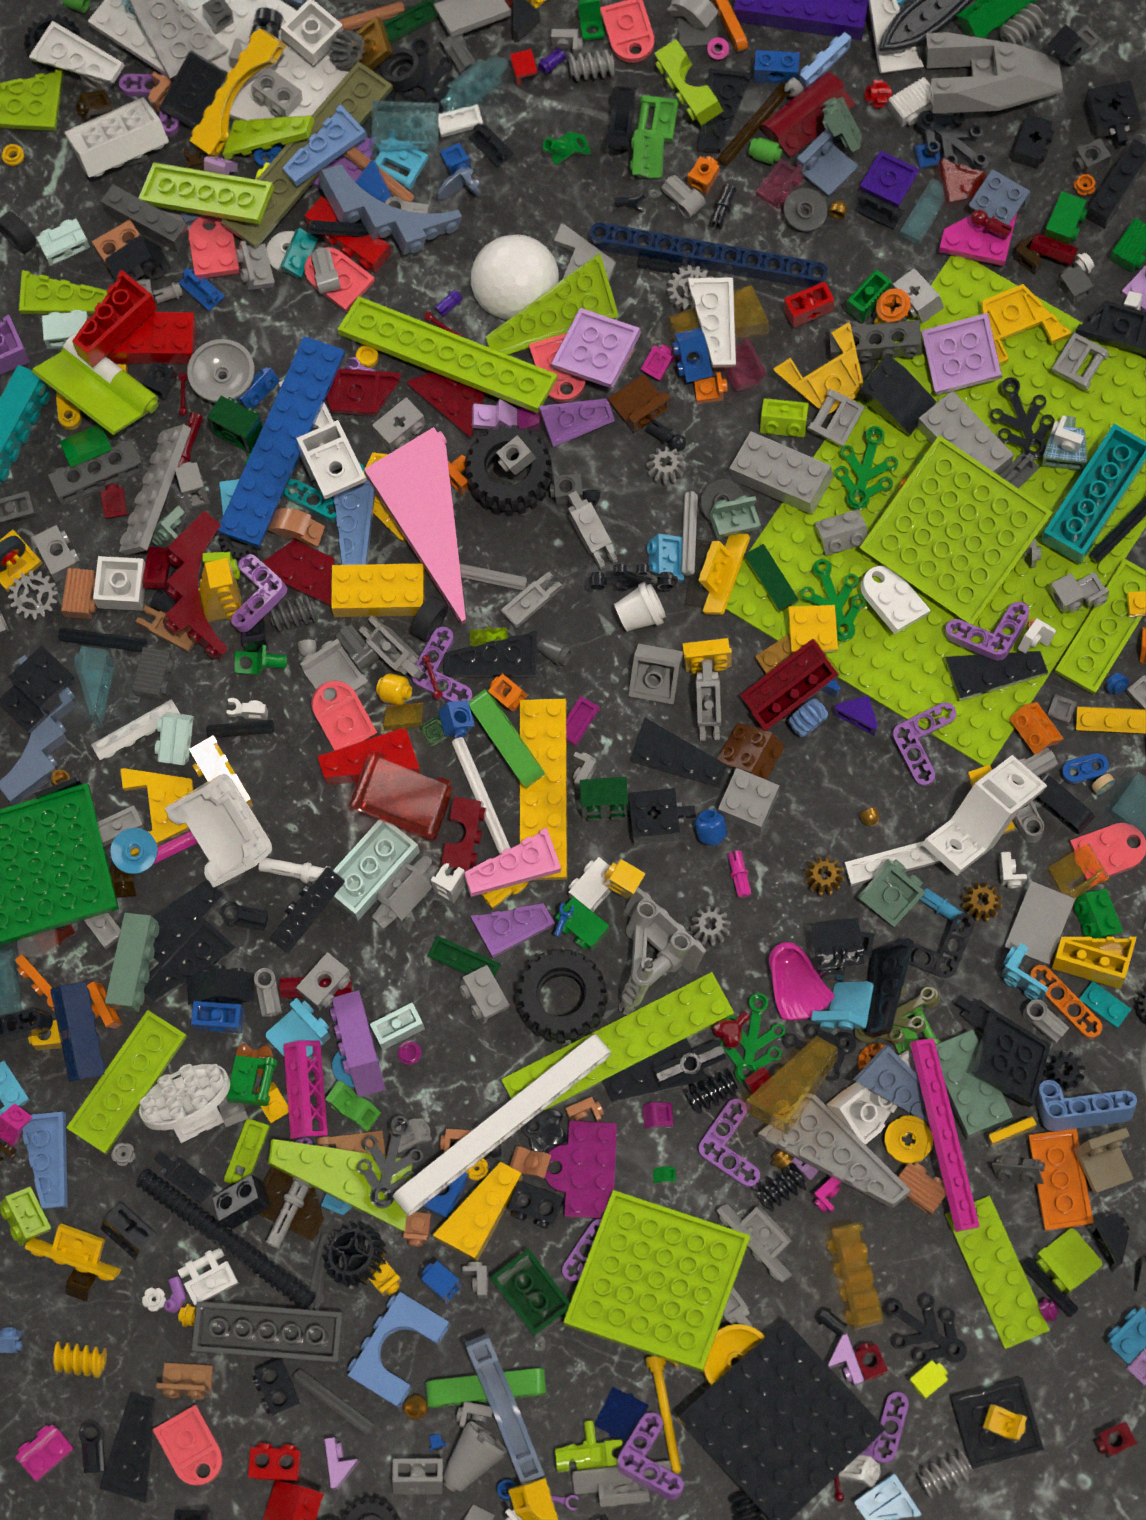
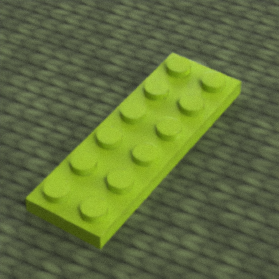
[139,163,274,224]
[1054,559,1146,695]
[66,1010,188,1155]
[945,1196,1050,1350]

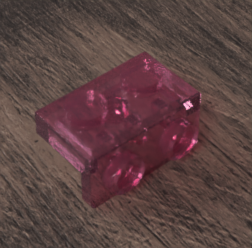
[756,158,804,209]
[724,338,767,391]

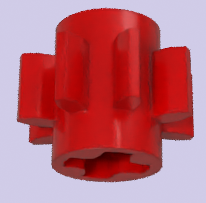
[865,80,892,108]

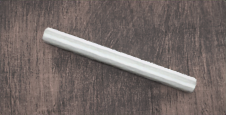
[452,737,511,855]

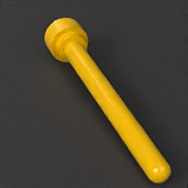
[645,1356,681,1474]

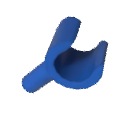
[554,902,574,937]

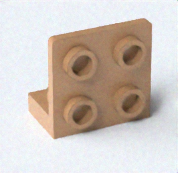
[156,1363,214,1400]

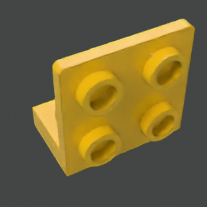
[683,638,732,674]

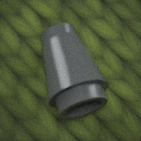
[537,638,573,666]

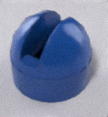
[497,1479,517,1501]

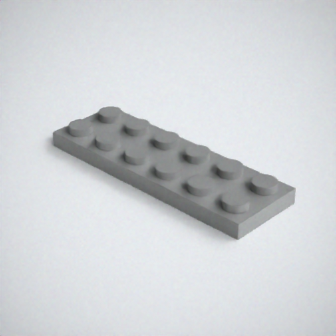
[119,424,191,555]

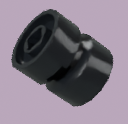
[249,7,283,39]

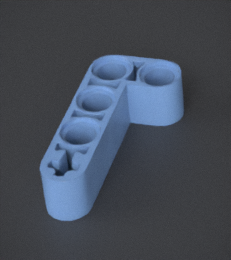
[1036,1080,1137,1131]

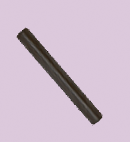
[718,81,790,166]

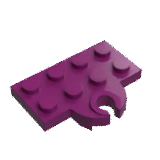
[544,1121,617,1219]

